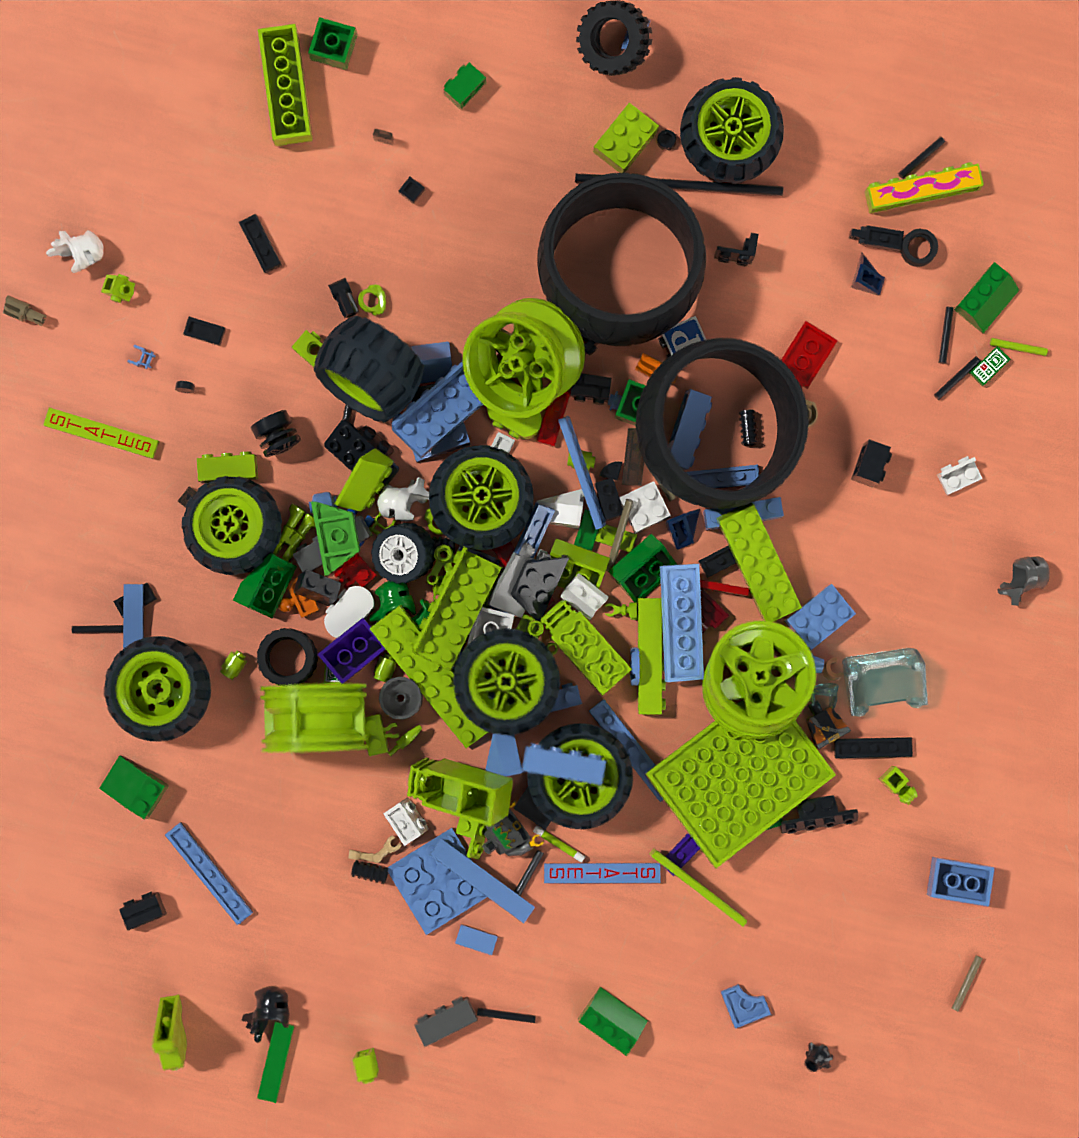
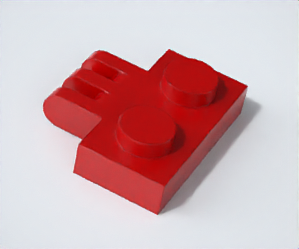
[334,553,377,589]

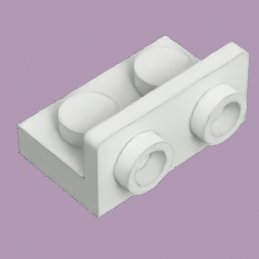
[937,456,982,495]
[561,573,608,620]
[383,797,429,846]

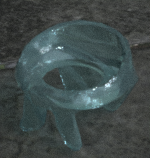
[808,683,839,709]

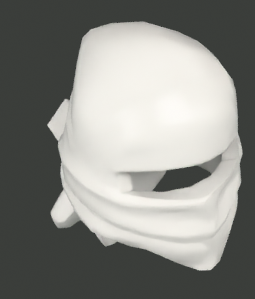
[46,230,104,273]
[377,477,429,522]

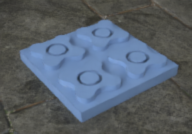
[387,828,487,935]

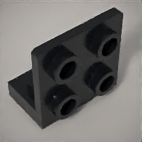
[714,233,759,266]

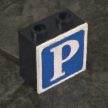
[658,316,706,361]

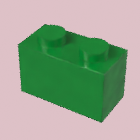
[444,62,486,110]

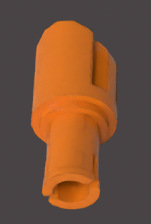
[635,353,678,386]

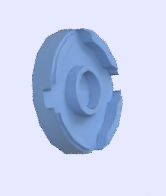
[630,647,639,686]

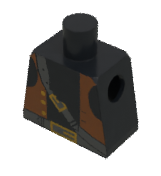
[806,700,851,749]

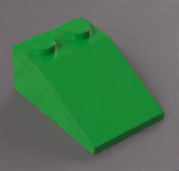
[233,554,297,618]
[99,755,169,820]

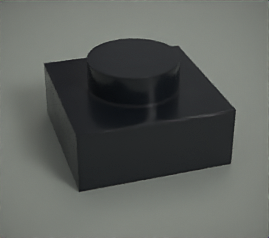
[398,176,425,204]

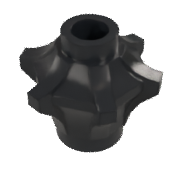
[804,1042,834,1072]

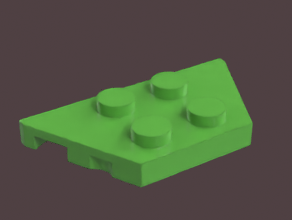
[311,501,360,575]

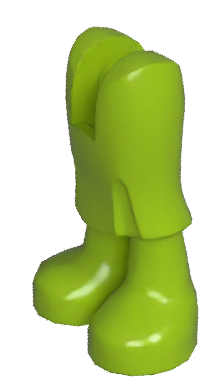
[273,503,316,562]

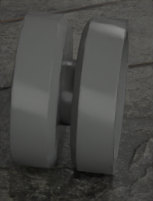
[379,677,423,719]

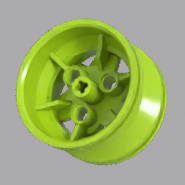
[463,298,585,418]
[702,621,816,739]

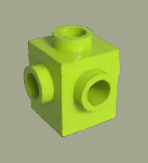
[101,274,135,303]

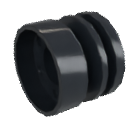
[250,410,301,457]

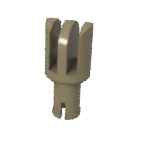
[3,296,46,326]

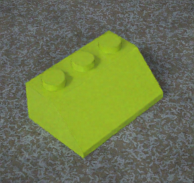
[334,448,394,512]
[550,539,610,589]

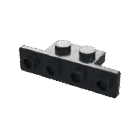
[781,795,858,834]

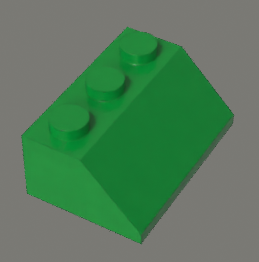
[954,262,1019,333]
[608,534,677,603]
[578,987,648,1056]

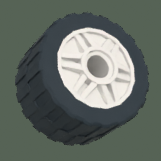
[371,523,436,584]

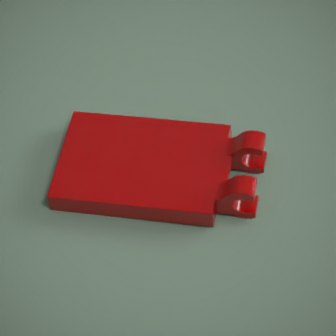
[781,321,838,389]

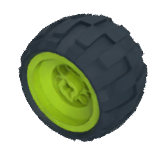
[181,476,282,575]

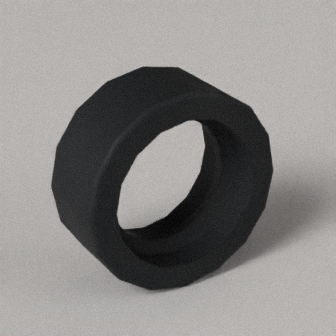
[901,228,939,267]

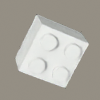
[619,481,671,534]

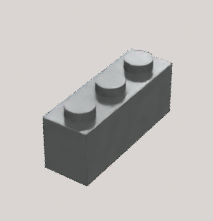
[414,996,478,1047]

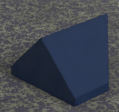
[851,252,885,296]
[665,509,700,550]

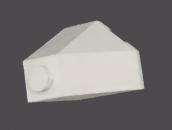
[532,489,584,529]

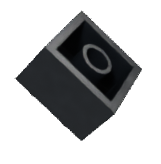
[851,439,892,487]

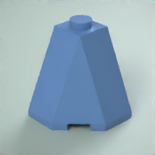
[485,734,523,776]

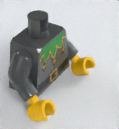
[482,801,544,856]

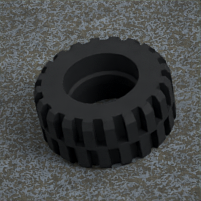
[576,0,652,75]

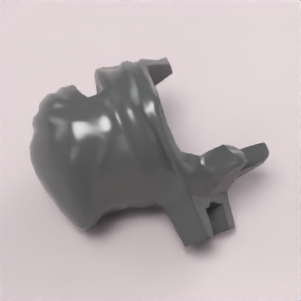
[997,556,1050,606]

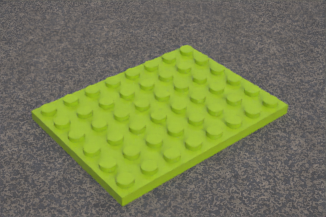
[645,695,836,869]

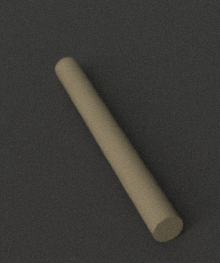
[606,499,633,571]

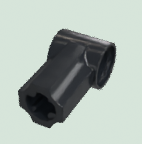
[328,278,359,318]

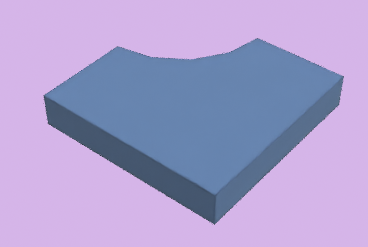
[720,984,771,1029]

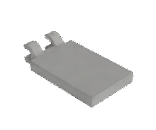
[487,542,551,618]

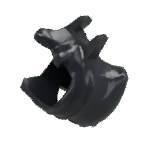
[242,986,290,1043]

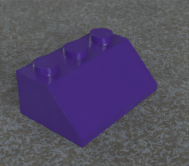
[318,618,386,684]

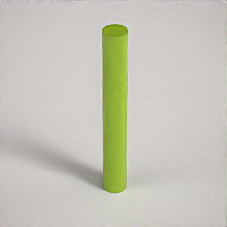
[990,338,1048,356]

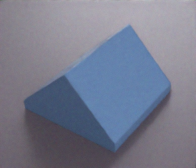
[411,341,452,384]

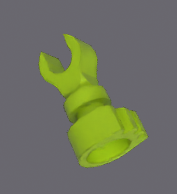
[605,602,638,620]

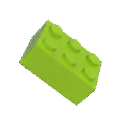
[593,102,659,173]

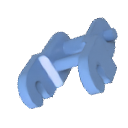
[127,345,156,369]

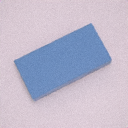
[455,924,498,955]

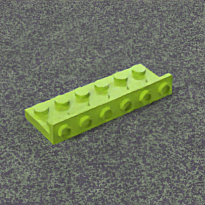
[411,547,502,671]

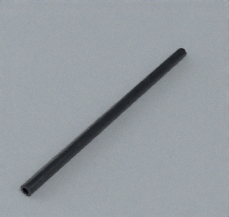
[575,173,783,196]

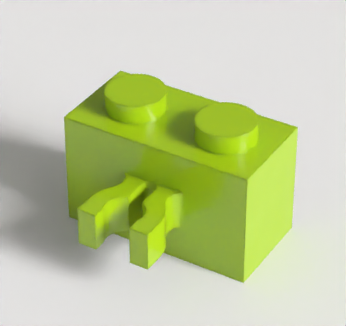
[365,714,400,756]

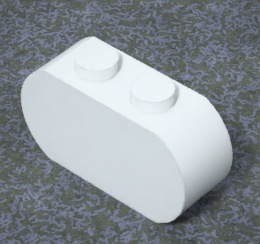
[324,586,375,638]

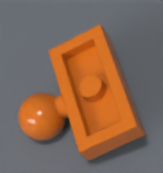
[278,578,319,618]

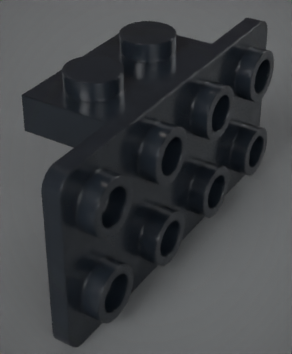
[324,419,399,495]

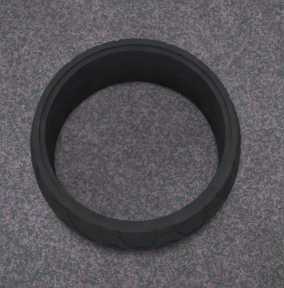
[537,173,706,346]
[636,338,809,508]

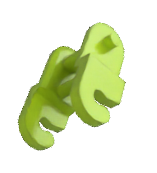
[369,512,396,535]

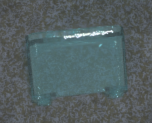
[842,648,928,716]

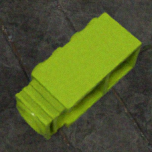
[540,600,632,695]
[407,757,513,827]

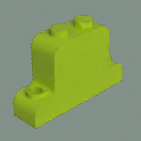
[152,995,187,1071]

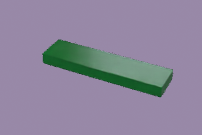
[257,1021,295,1103]

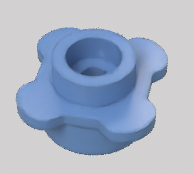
[607,391,622,411]

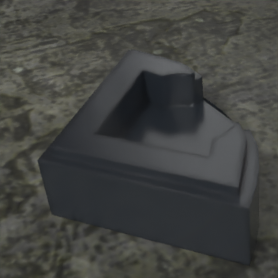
[599,461,622,481]

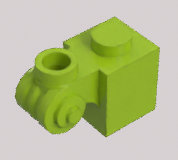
[878,766,918,805]

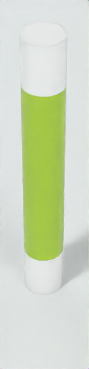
[533,825,585,863]

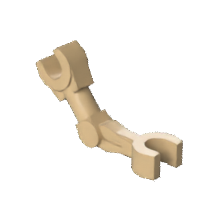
[349,835,401,863]

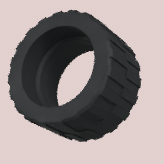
[257,628,318,686]

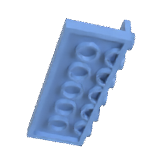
[392,359,483,459]

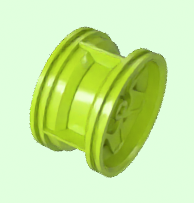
[260,684,368,752]

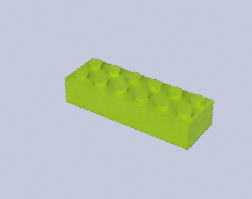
[258,24,313,146]
[716,503,802,622]

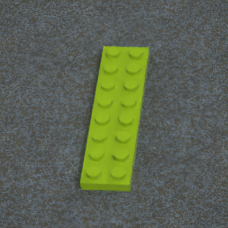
[370,604,488,748]

